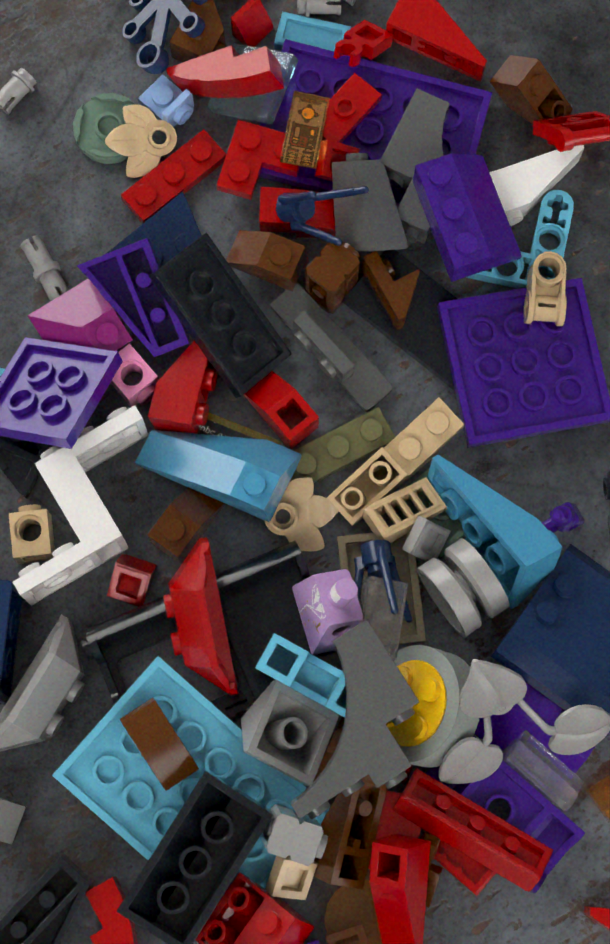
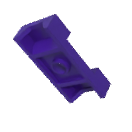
[426,735,585,894]

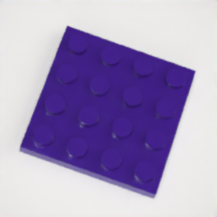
[437,278,610,448]

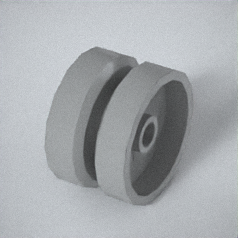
[416,538,510,638]

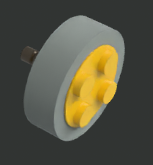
[386,645,479,767]

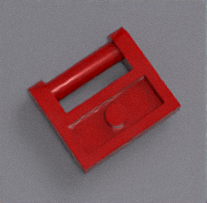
[533,111,610,152]

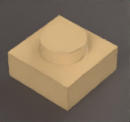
[265,856,317,900]

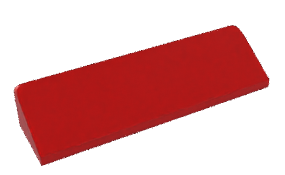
[393,768,553,892]

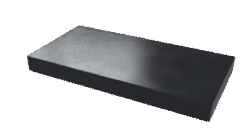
[149,233,292,398]
[343,250,458,391]

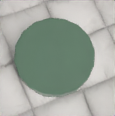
[73,93,134,164]

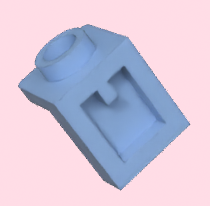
[138,74,194,127]

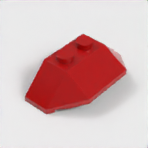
[163,537,238,695]

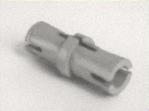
[20,235,69,301]

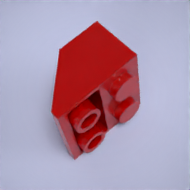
[195,872,315,944]

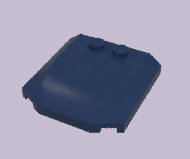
[491,544,610,737]

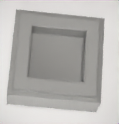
[402,515,451,561]

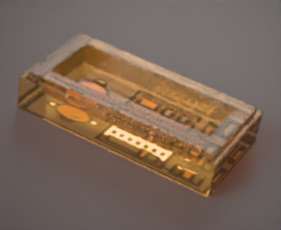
[280,91,330,169]

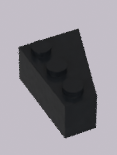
[0,851,90,944]

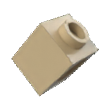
[9,504,55,564]

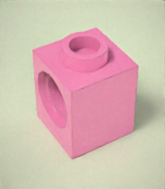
[110,343,159,407]

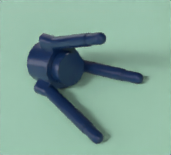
[276,186,369,246]
[354,540,412,623]

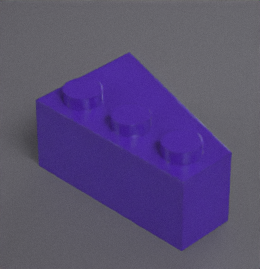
[77,238,191,357]

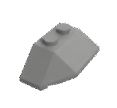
[0,614,85,752]

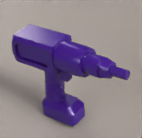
[542,502,584,533]

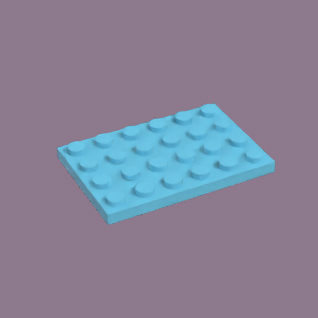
[52,656,330,897]

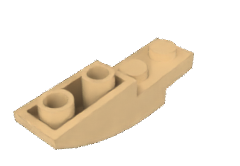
[327,397,465,526]

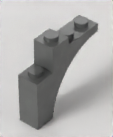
[381,88,450,244]
[290,620,419,819]

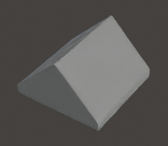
[241,680,339,787]

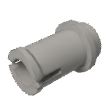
[297,0,341,17]
[0,68,37,115]

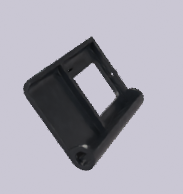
[80,541,343,728]

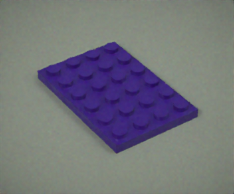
[259,39,492,209]

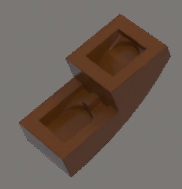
[120,697,199,791]

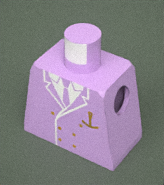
[292,569,363,655]

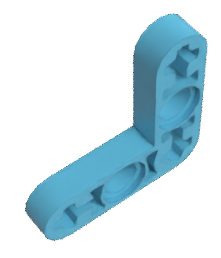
[466,190,574,289]

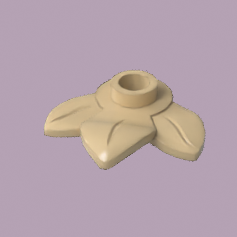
[105,105,177,178]
[264,477,338,552]

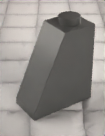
[332,153,407,251]

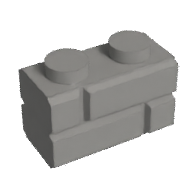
[261,804,328,866]

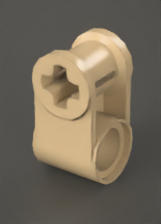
[524,251,567,327]

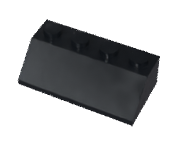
[116,771,273,944]

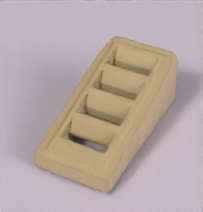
[363,477,447,543]

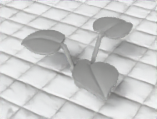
[438,659,610,784]

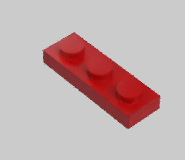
[121,129,226,224]

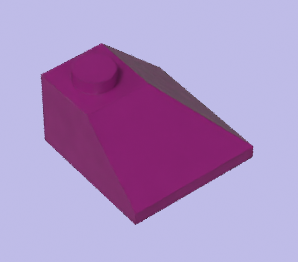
[28,279,133,351]

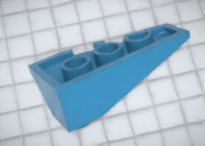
[135,430,302,523]
[427,455,563,609]

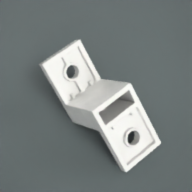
[13,405,149,606]

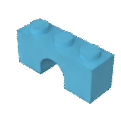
[255,633,346,718]

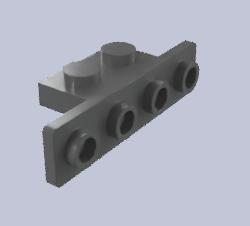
[271,283,393,411]

